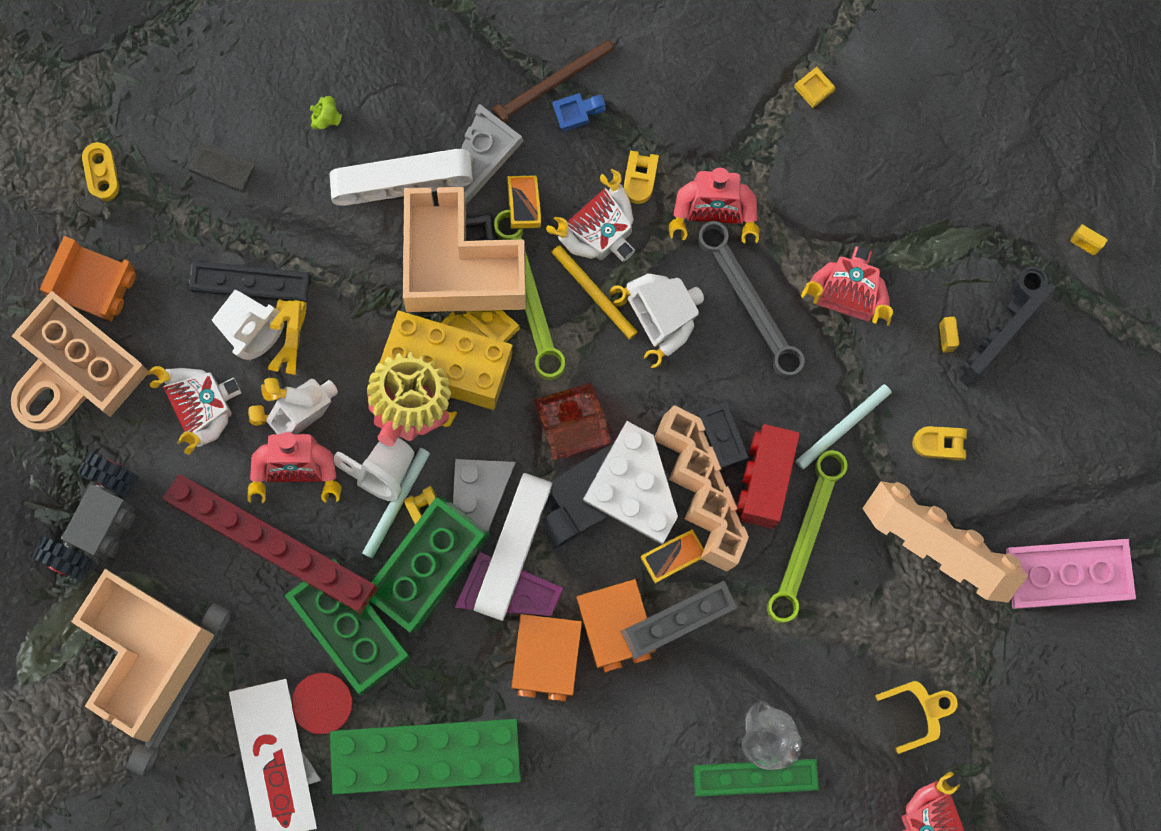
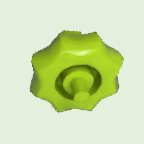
[310,96,342,130]

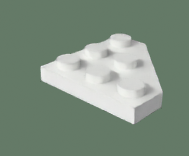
[583,421,678,544]

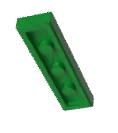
[693,759,819,797]

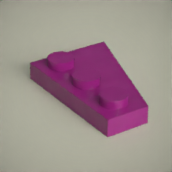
[455,552,563,617]

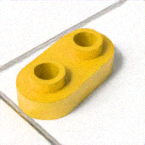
[82,142,119,202]

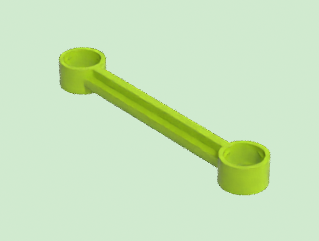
[494,210,565,380]
[767,450,847,624]

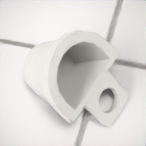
[212,290,284,360]
[333,437,414,501]

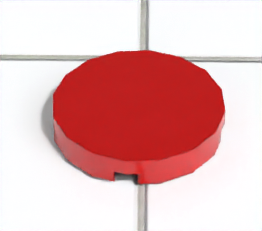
[291,673,353,735]

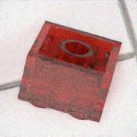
[534,383,611,460]

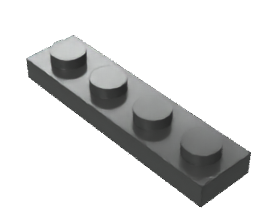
[621,581,737,659]

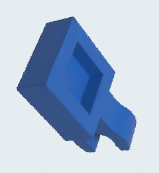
[552,93,606,132]

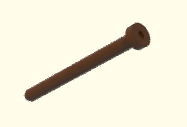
[492,40,615,124]

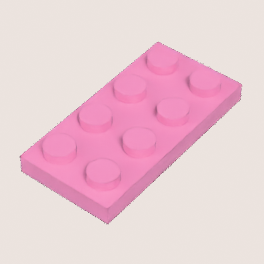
[1006,539,1136,609]

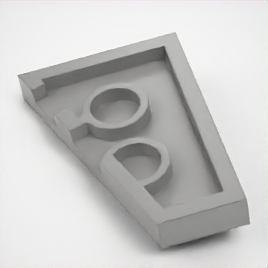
[461,104,524,205]
[453,459,516,552]

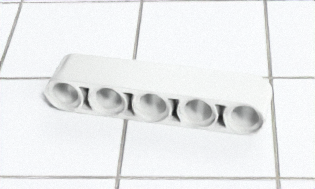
[329,149,473,206]
[474,473,553,621]

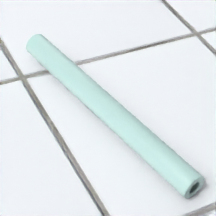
[795,384,892,470]
[362,448,430,559]

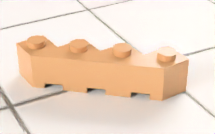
[654,405,749,572]
[862,481,1028,603]

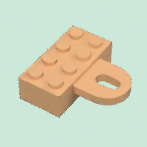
[11,291,149,432]

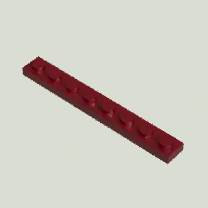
[162,474,378,614]

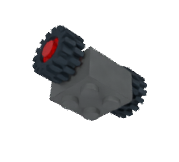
[32,452,138,582]

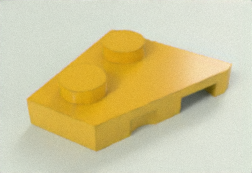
[441,310,520,342]

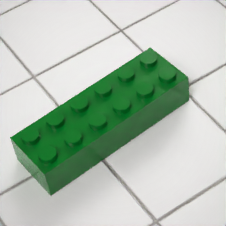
[330,719,521,795]

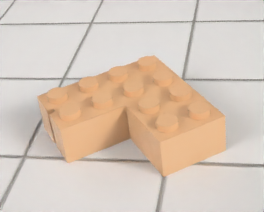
[403,187,526,312]
[71,569,215,742]

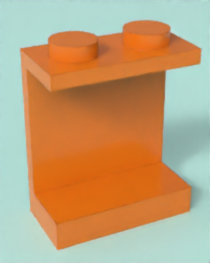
[40,236,136,322]

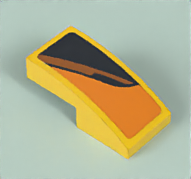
[507,176,541,229]
[640,529,704,584]

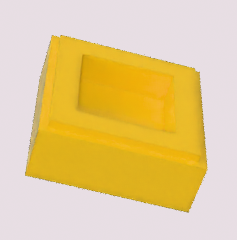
[794,67,836,108]
[1070,224,1108,256]
[939,316,959,353]

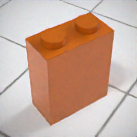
[576,579,656,673]
[511,614,582,702]

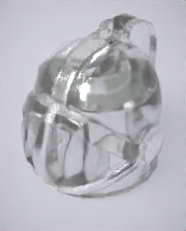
[741,701,801,770]

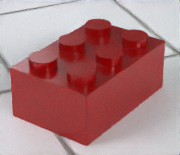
[736,424,800,529]

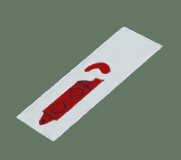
[229,679,317,831]

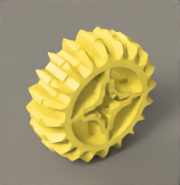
[367,352,451,433]

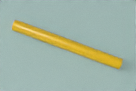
[552,245,638,340]

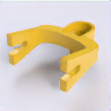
[268,299,307,375]
[875,681,958,754]

